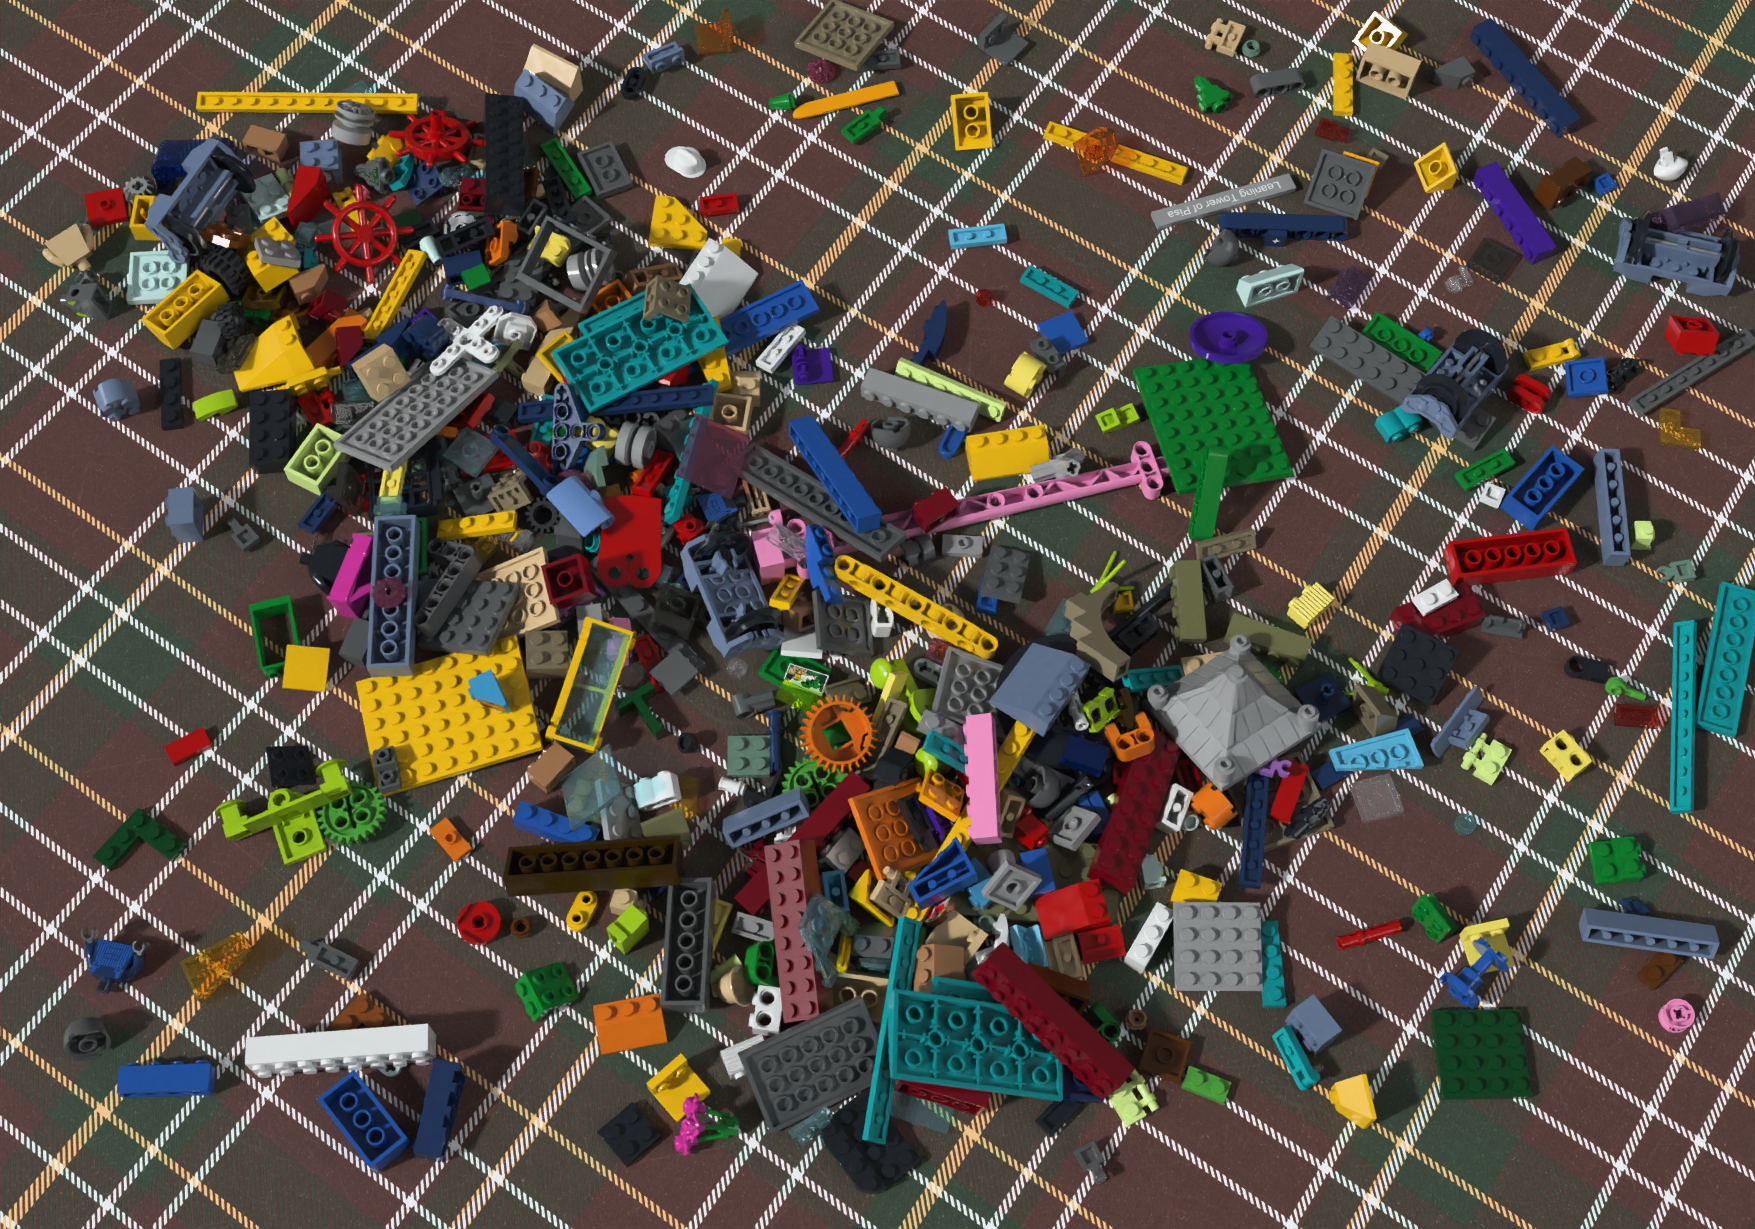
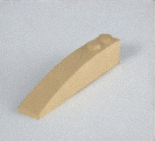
[521,296,587,397]

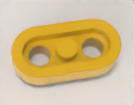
[566,891,598,932]

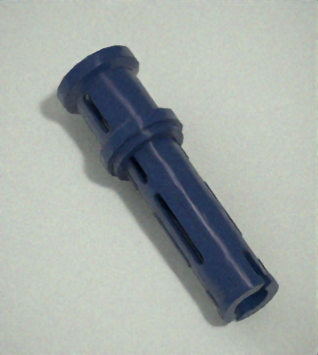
[766,710,785,775]

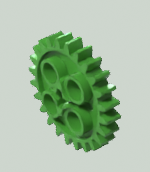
[782,755,848,815]
[317,779,388,846]

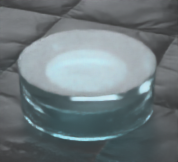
[1453,813,1476,836]

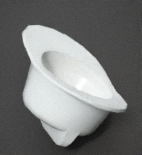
[665,146,706,178]

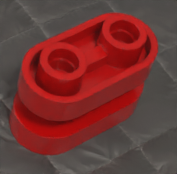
[1506,374,1552,414]

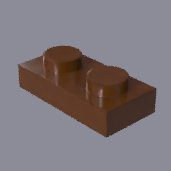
[1636,952,1683,991]

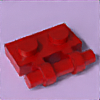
[297,387,346,428]

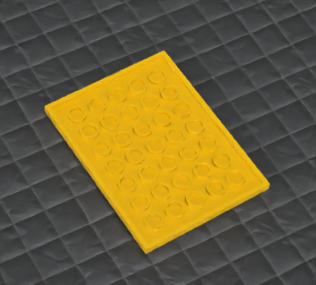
[356,635,543,797]

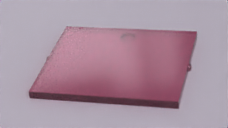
[676,413,750,499]

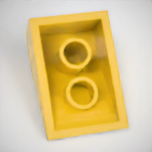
[950,92,993,151]

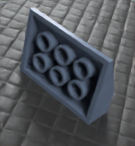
[989,643,1091,737]

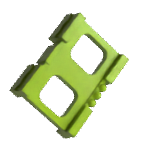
[1081,687,1121,733]

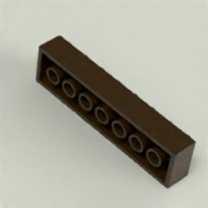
[503,835,684,897]

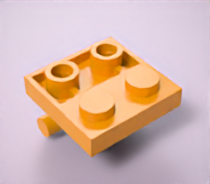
[915,769,965,822]

